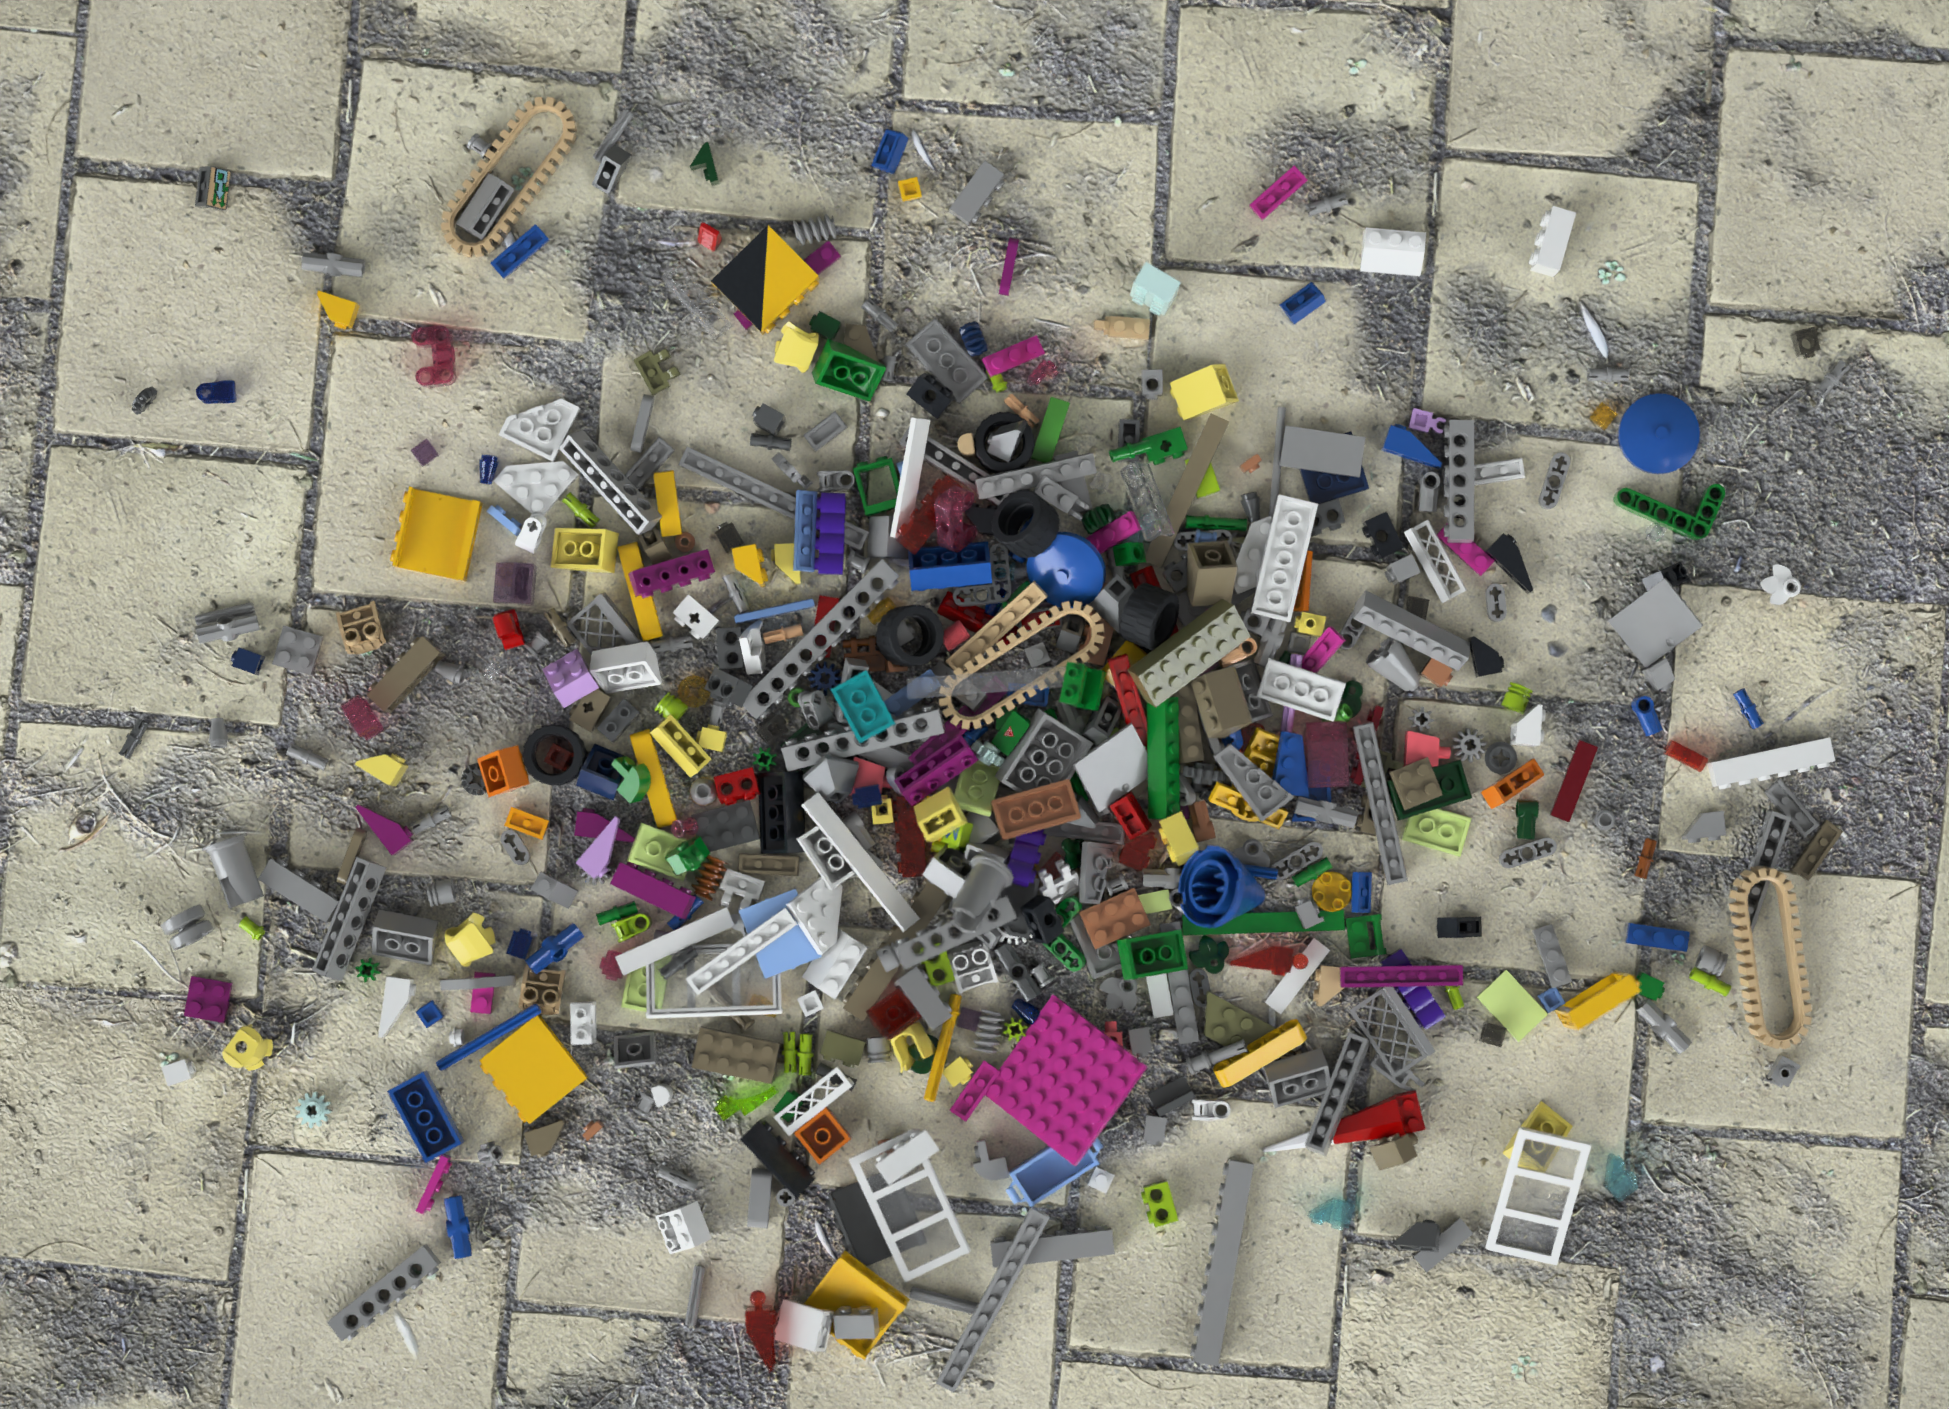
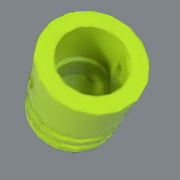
[1501,682,1533,714]
[655,692,688,722]

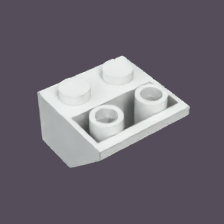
[1510,705,1546,747]
[655,1201,712,1254]

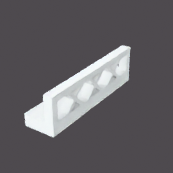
[1404,519,1467,603]
[774,1066,854,1136]

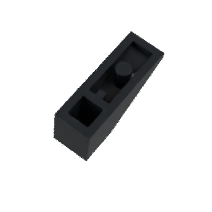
[1485,533,1533,594]

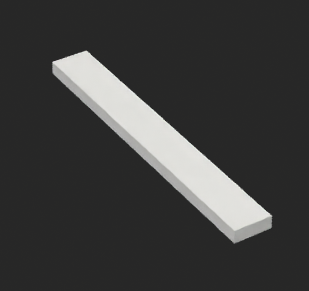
[801,792,920,932]

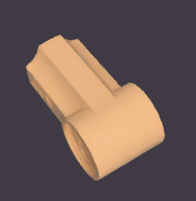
[1218,638,1257,668]

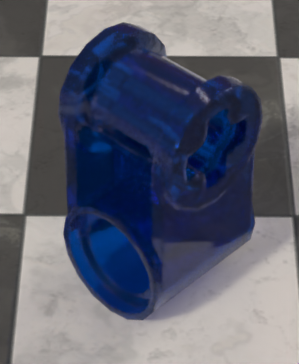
[196,380,237,404]

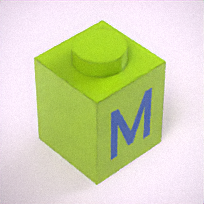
[941,822,973,850]

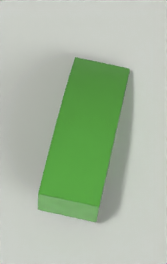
[1031,397,1070,463]

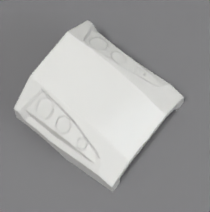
[947,941,998,994]

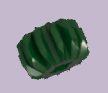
[1081,504,1116,534]

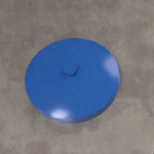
[1618,394,1700,474]
[1027,531,1106,608]

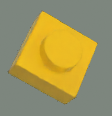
[898,177,922,202]

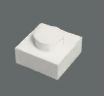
[797,990,824,1017]
[1088,1166,1115,1193]

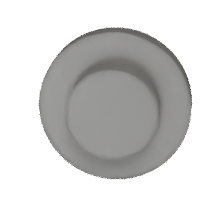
[1594,810,1615,830]

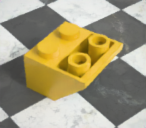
[732,544,768,587]

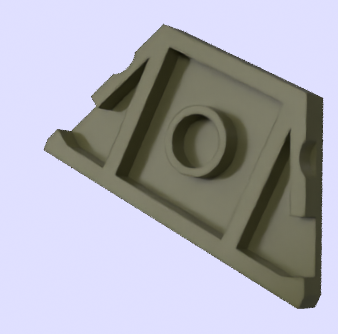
[1204,990,1275,1046]

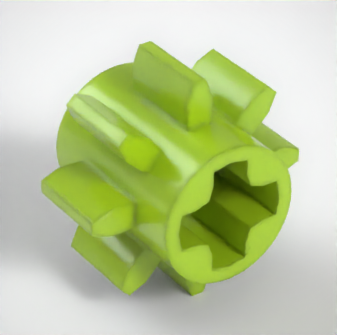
[1003,1017,1027,1042]

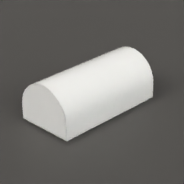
[651,1083,673,1107]

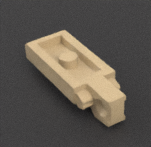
[1094,316,1150,340]

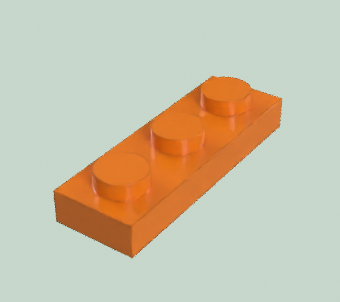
[1293,551,1313,612]

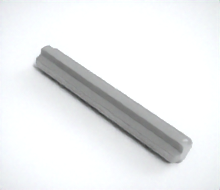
[909,1287,978,1314]

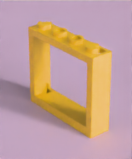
[1554,971,1641,1031]

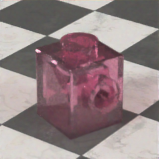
[599,950,624,981]

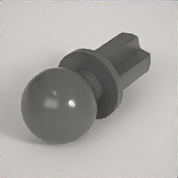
[1191,782,1219,809]

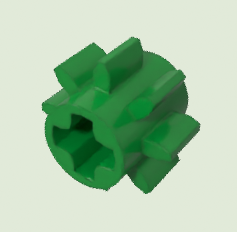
[753,747,777,771]
[355,957,381,983]

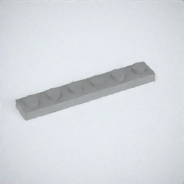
[974,452,1097,500]
[1159,921,1199,1044]

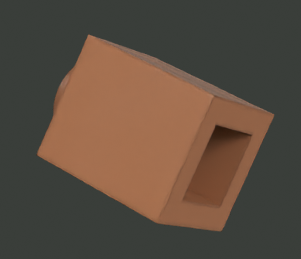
[1420,657,1453,688]

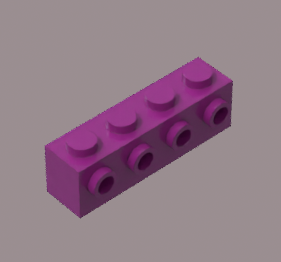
[628,549,715,599]
[894,734,978,806]
[610,861,696,919]

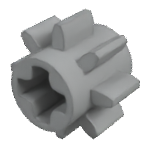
[1408,707,1434,732]
[477,1141,503,1168]

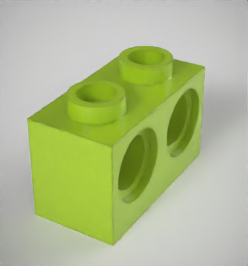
[918,942,955,986]
[1141,1180,1179,1227]

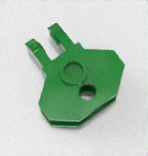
[665,836,710,875]

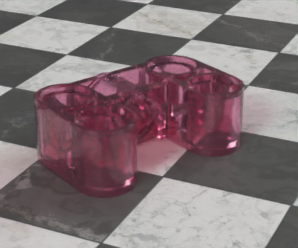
[411,325,456,388]
[934,486,977,552]
[340,695,384,741]

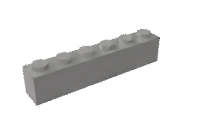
[899,426,1012,506]
[1353,590,1470,671]
[990,1225,1115,1268]

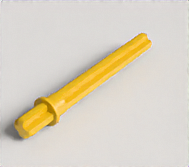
[924,994,962,1102]

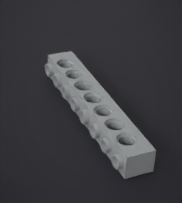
[781,704,945,771]

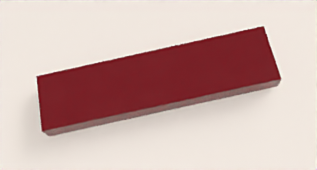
[1550,740,1598,822]

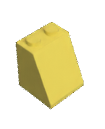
[1170,364,1239,420]

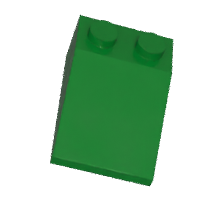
[812,339,886,402]
[1117,929,1188,980]

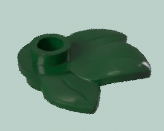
[1339,680,1363,718]
[1061,838,1085,870]
[1189,935,1229,974]
[908,1034,947,1074]

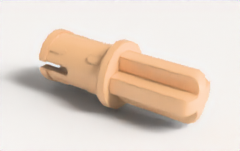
[1004,393,1040,428]
[763,623,804,644]

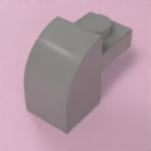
[973,1139,1009,1180]

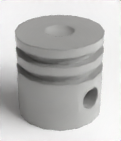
[427,879,456,907]
[876,940,902,972]
[1695,945,1728,977]
[866,1036,892,1063]

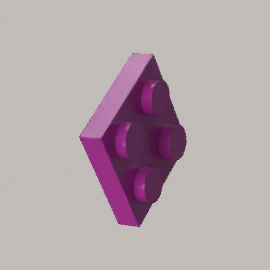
[184,976,233,1023]

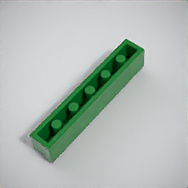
[1147,697,1180,819]

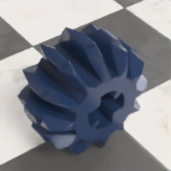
[959,321,988,357]
[808,661,842,696]

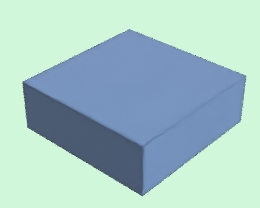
[1537,987,1565,1013]

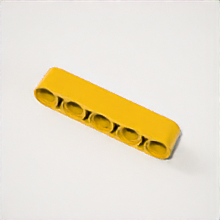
[618,541,663,641]
[630,729,678,829]
[1213,1019,1307,1088]

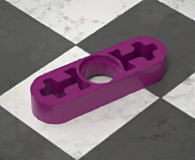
[999,237,1019,296]

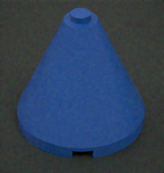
[1178,846,1265,928]

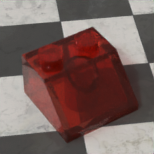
[866,988,922,1040]

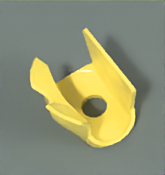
[774,321,819,373]
[445,913,496,967]
[889,1022,936,1073]
[222,1024,273,1071]

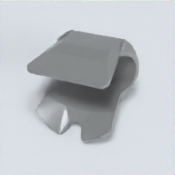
[965,811,1002,844]

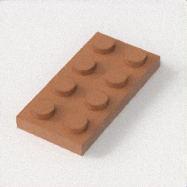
[991,779,1081,840]

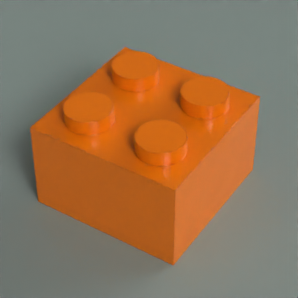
[477,745,530,797]
[794,1107,852,1165]

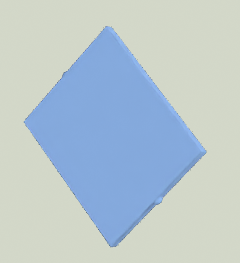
[739,888,822,979]

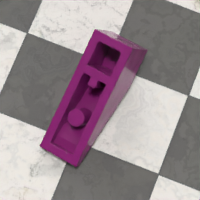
[355,805,414,855]
[574,808,635,842]

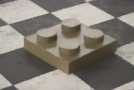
[1390,757,1443,810]

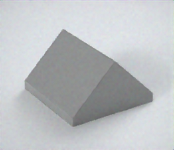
[867,516,909,559]
[614,1031,658,1069]

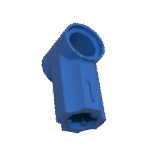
[1631,696,1663,736]

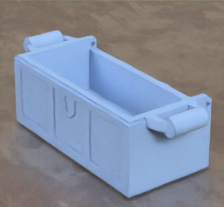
[1005,1137,1103,1207]

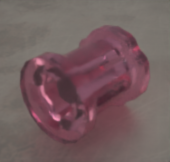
[671,817,698,838]

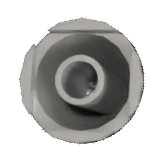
[1366,637,1420,691]

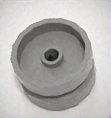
[160,904,214,951]

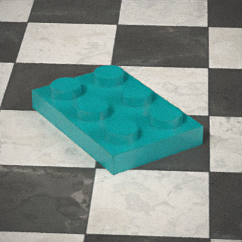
[831,670,896,744]

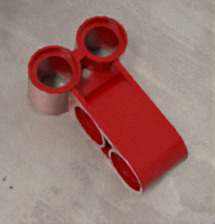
[492,608,525,650]

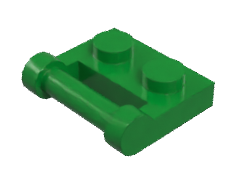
[1345,914,1387,959]

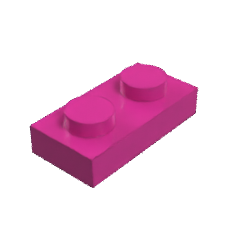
[470,972,496,1014]

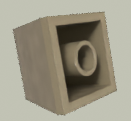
[1187,541,1238,606]

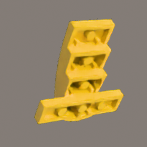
[1208,727,1289,829]

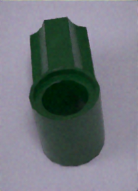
[1516,799,1539,840]

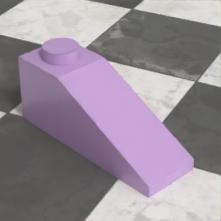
[576,816,620,879]

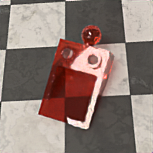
[1227,945,1308,976]
[745,1290,776,1372]

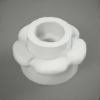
[449,1027,465,1047]

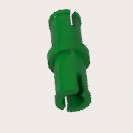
[1109,439,1152,462]
[1292,857,1333,888]
[596,901,638,926]

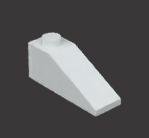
[378,976,416,1038]

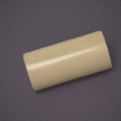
[958,433,975,458]

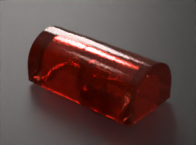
[1664,739,1708,772]

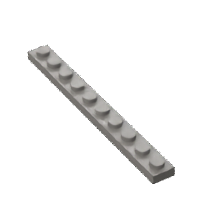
[678,447,869,551]
[936,1206,1050,1392]

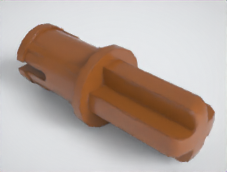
[1634,838,1657,879]

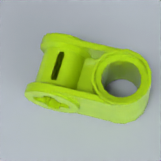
[611,913,652,943]

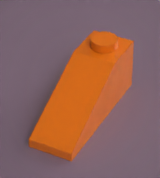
[1481,758,1545,809]

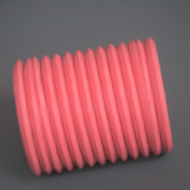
[943,620,970,652]

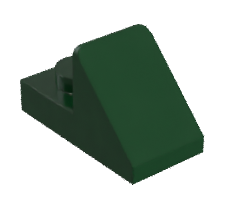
[690,142,719,186]

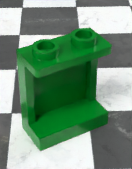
[1059,662,1106,711]

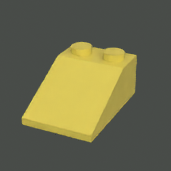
[551,528,619,573]
[1503,1101,1573,1172]

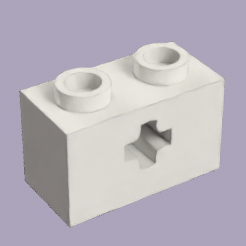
[673,594,720,640]

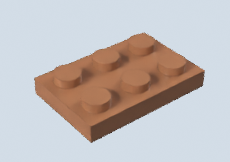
[1079,888,1151,949]

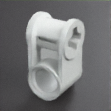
[515,513,547,554]
[1192,1099,1231,1120]

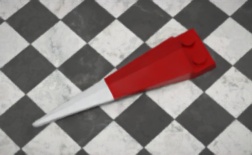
[1262,1090,1425,1152]

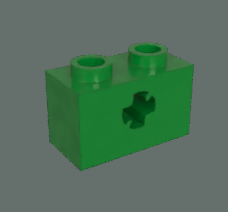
[1141,426,1188,466]

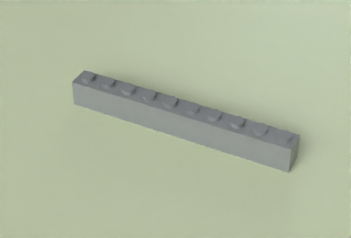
[1190,1159,1254,1366]

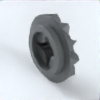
[132,386,157,415]
[1484,742,1517,774]
[461,763,487,795]

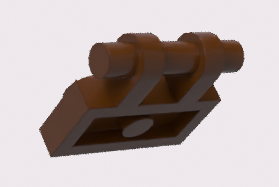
[843,635,886,672]

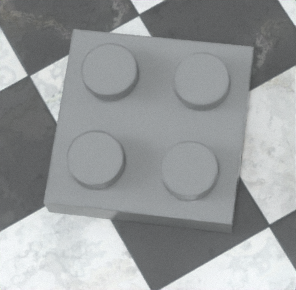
[272,625,323,675]

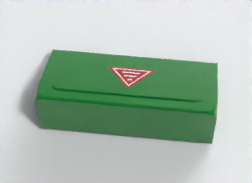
[991,710,1030,756]

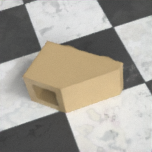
[1313,965,1344,1006]

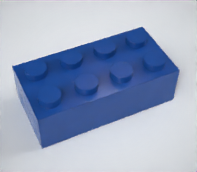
[908,541,992,591]
[387,1071,465,1163]

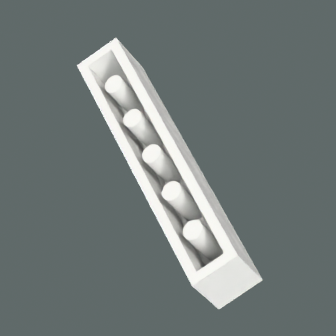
[1707,737,1835,790]

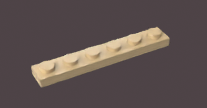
[945,581,1048,672]

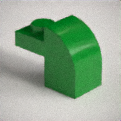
[611,756,651,804]

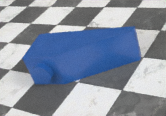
[1381,424,1442,469]

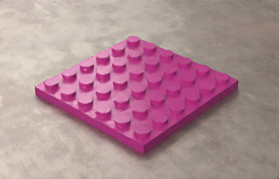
[985,995,1148,1166]

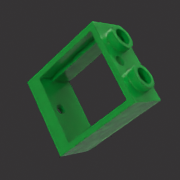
[853,456,899,517]

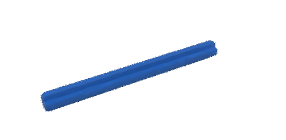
[436,1004,542,1071]

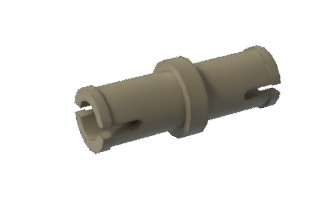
[544,608,576,648]

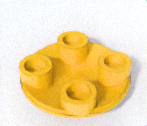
[1312,872,1352,912]

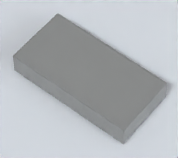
[803,411,848,452]

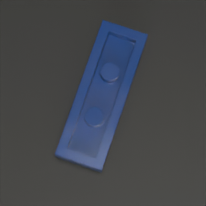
[490,224,550,279]
[1626,923,1690,952]

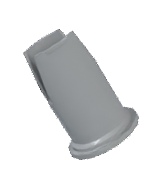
[202,833,264,909]
[952,855,1014,933]

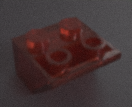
[1117,832,1158,871]

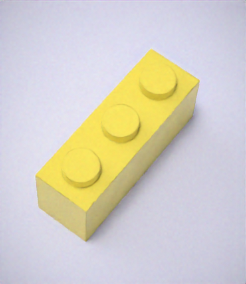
[650,715,712,777]

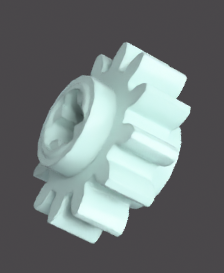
[971,740,1005,767]
[295,1092,332,1128]

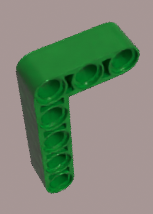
[1613,484,1725,540]

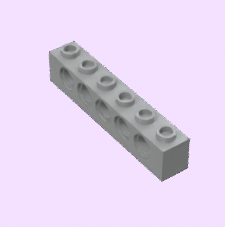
[1444,420,1474,543]
[559,430,662,535]
[1728,811,1791,933]
[312,857,386,981]
[894,894,1017,970]
[1304,1032,1370,1156]
[327,1244,441,1341]

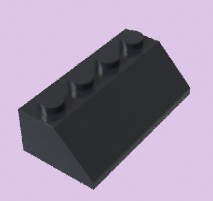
[758,771,805,854]
[740,1120,816,1199]

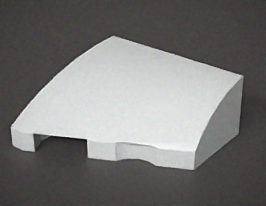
[739,620,766,675]

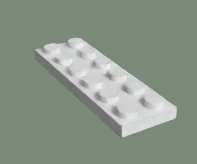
[1250,495,1318,622]

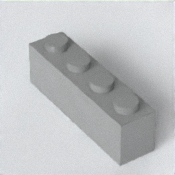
[258,858,339,922]

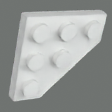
[499,399,580,462]
[494,461,579,516]
[1234,516,1272,595]
[786,877,842,955]

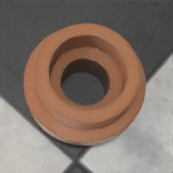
[675,532,695,552]

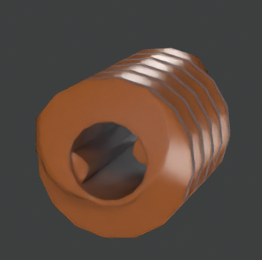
[691,855,728,901]

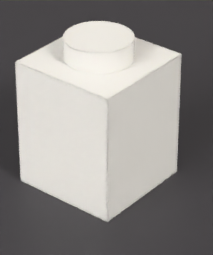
[161,1058,196,1086]

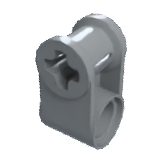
[817,470,856,493]
[798,690,832,730]

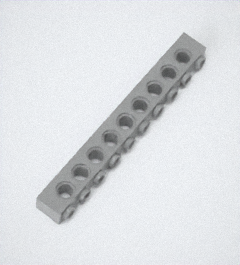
[743,559,899,719]

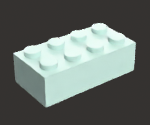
[1130,262,1181,316]

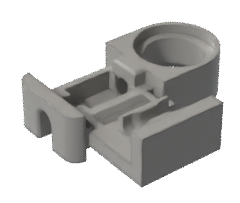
[772,452,813,490]

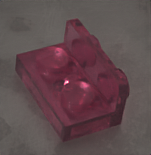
[1026,359,1058,387]

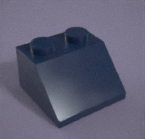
[576,744,632,801]

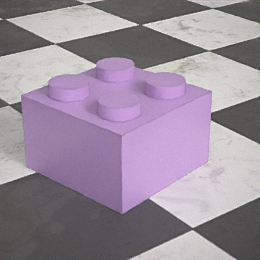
[542,649,599,708]

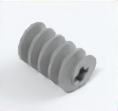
[793,214,837,245]
[972,1009,1005,1053]

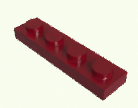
[1349,705,1384,785]

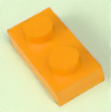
[504,807,550,840]

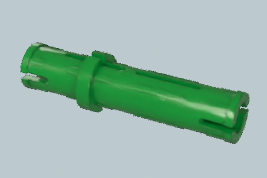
[1185,514,1247,531]

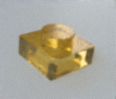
[1588,402,1618,431]

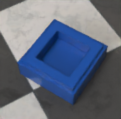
[416,1000,444,1028]

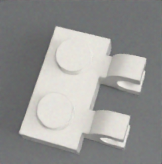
[1037,859,1080,904]
[720,868,765,910]

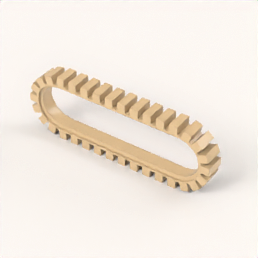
[441,97,577,257]
[939,601,1104,730]
[1729,866,1812,1049]

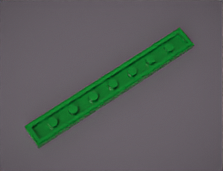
[1182,910,1345,936]

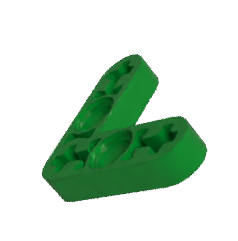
[1042,896,1086,972]

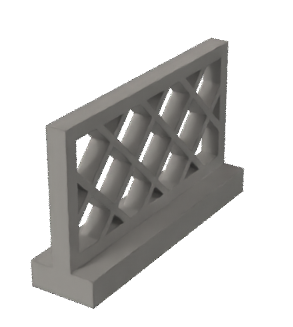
[566,593,644,655]
[1349,987,1436,1079]

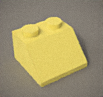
[355,753,408,787]

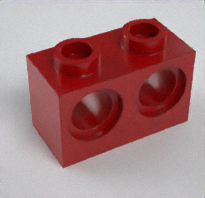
[713,767,760,805]
[1110,791,1152,840]

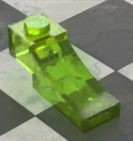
[714,1085,779,1121]

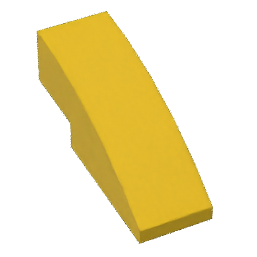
[654,470,682,537]

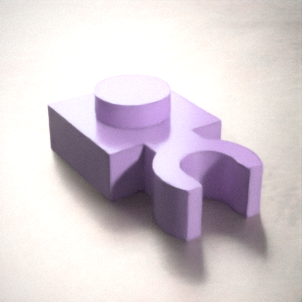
[1408,408,1446,434]

